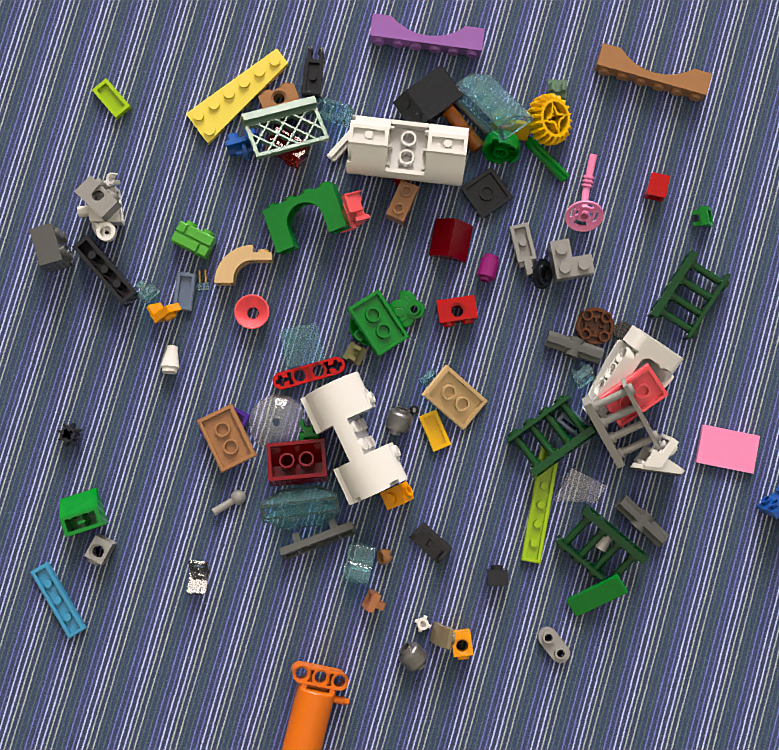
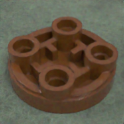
[575,307,614,346]

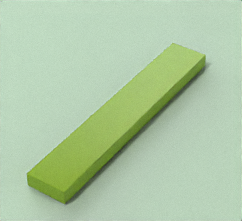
[521,446,558,564]

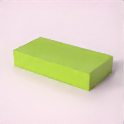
[92,78,131,120]

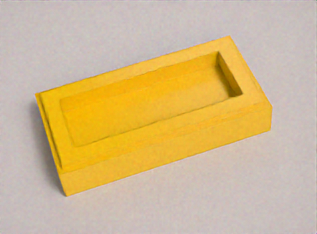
[419,410,451,452]

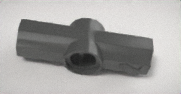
[544,330,604,365]
[614,495,669,547]

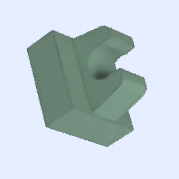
[547,79,567,100]

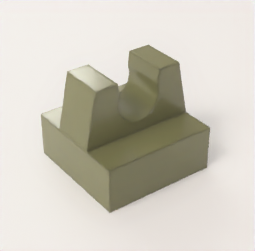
[342,341,368,367]

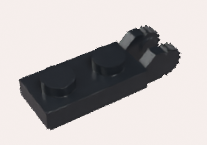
[301,46,324,98]

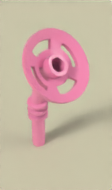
[565,154,604,232]

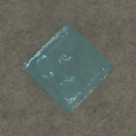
[279,322,325,367]

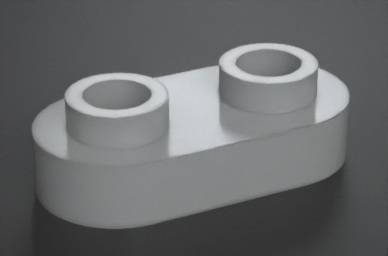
[538,626,570,663]

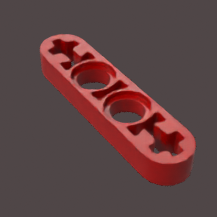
[273,357,345,390]

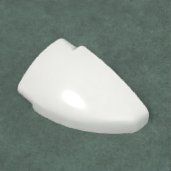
[583,325,683,417]

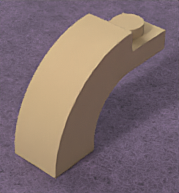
[214,245,274,286]

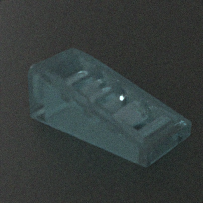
[311,97,354,127]

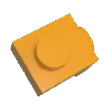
[147,303,181,323]
[380,481,414,510]

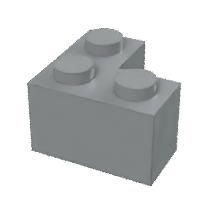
[547,238,595,283]

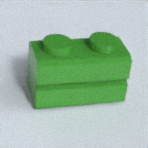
[171,220,217,260]

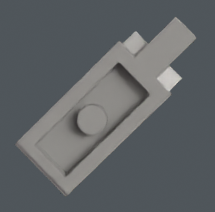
[509,222,537,277]

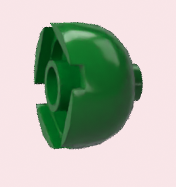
[482,128,520,164]

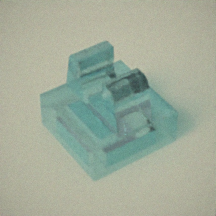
[136,280,160,304]
[571,362,596,389]

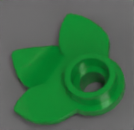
[389,291,425,328]

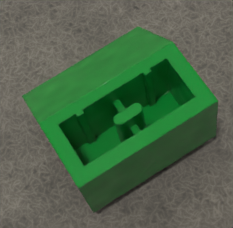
[59,487,108,537]

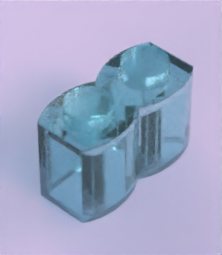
[342,541,377,586]

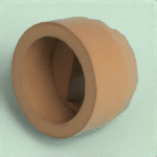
[376,549,393,565]

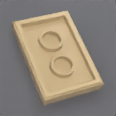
[421,365,487,430]

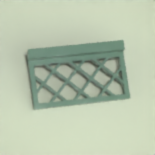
[241,96,329,160]

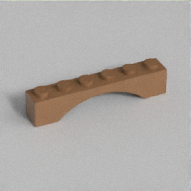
[594,43,712,101]

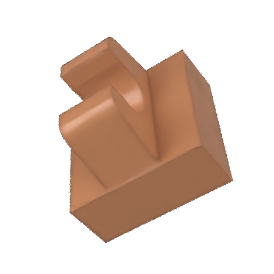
[361,588,386,613]

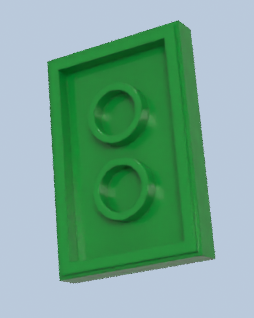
[346,289,409,358]

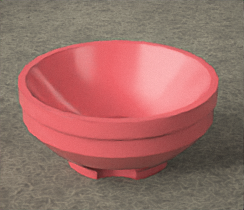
[234,294,270,329]

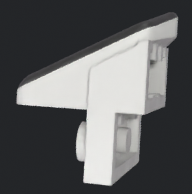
[630,433,685,476]

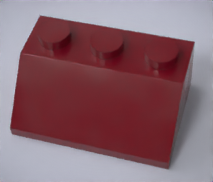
[266,438,329,487]

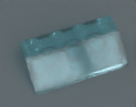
[456,73,534,141]

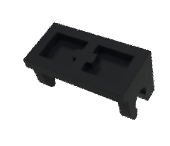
[409,521,452,564]

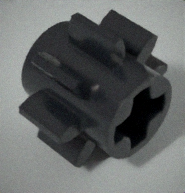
[57,423,82,446]

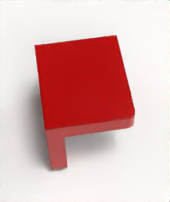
[643,172,670,202]

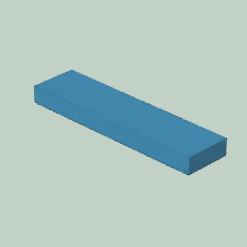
[30,561,87,639]

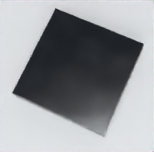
[460,167,513,220]

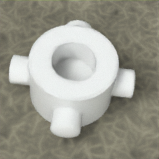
[415,615,431,632]

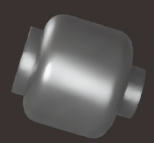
[385,406,413,436]
[399,642,427,671]

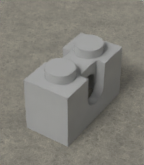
[74,175,122,222]

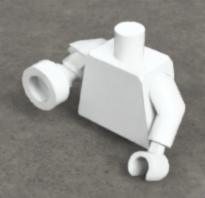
[77,173,125,242]

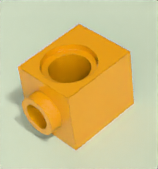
[452,628,473,660]

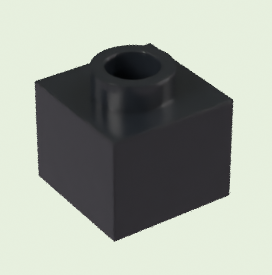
[487,565,508,586]

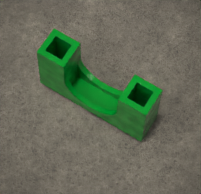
[262,181,351,255]

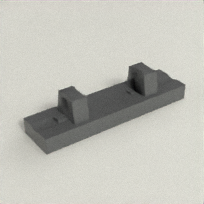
[279,518,357,560]

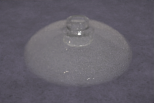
[249,394,306,450]

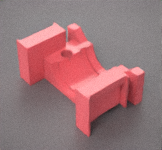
[341,190,370,233]

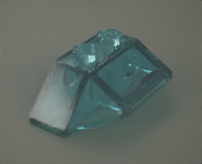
[259,485,340,530]

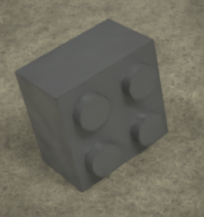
[29,223,73,272]

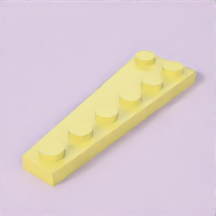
[186,49,289,145]

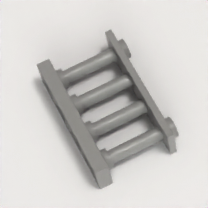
[582,378,661,469]

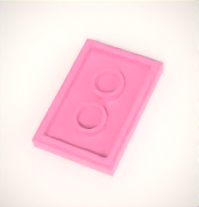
[695,425,760,474]

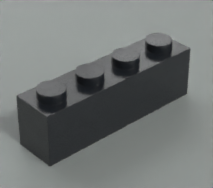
[72,234,141,307]

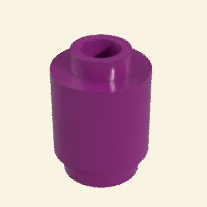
[477,253,500,283]

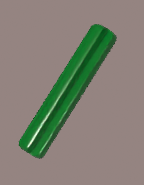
[525,137,569,183]

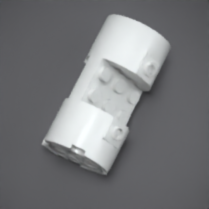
[346,115,469,186]
[300,372,408,505]

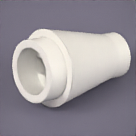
[160,345,180,374]

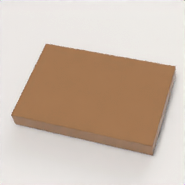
[197,403,257,473]

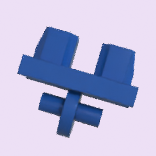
[225,128,263,160]

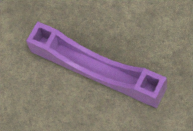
[370,13,485,58]

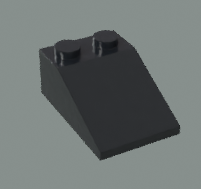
[392,65,464,124]

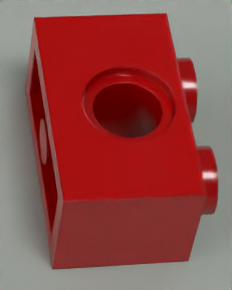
[436,295,478,328]

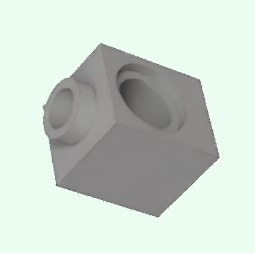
[84,534,117,566]

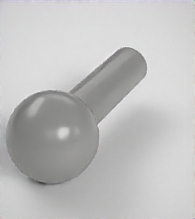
[211,490,246,516]

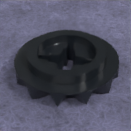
[531,259,552,289]

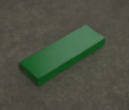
[566,574,628,617]

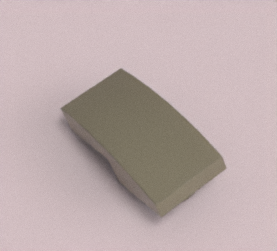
[430,621,456,650]

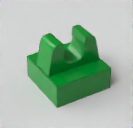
[692,205,714,228]

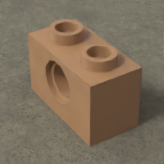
[258,83,300,108]
[386,179,419,226]

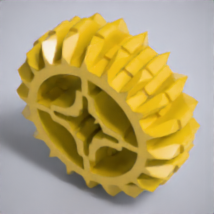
[526,93,573,146]

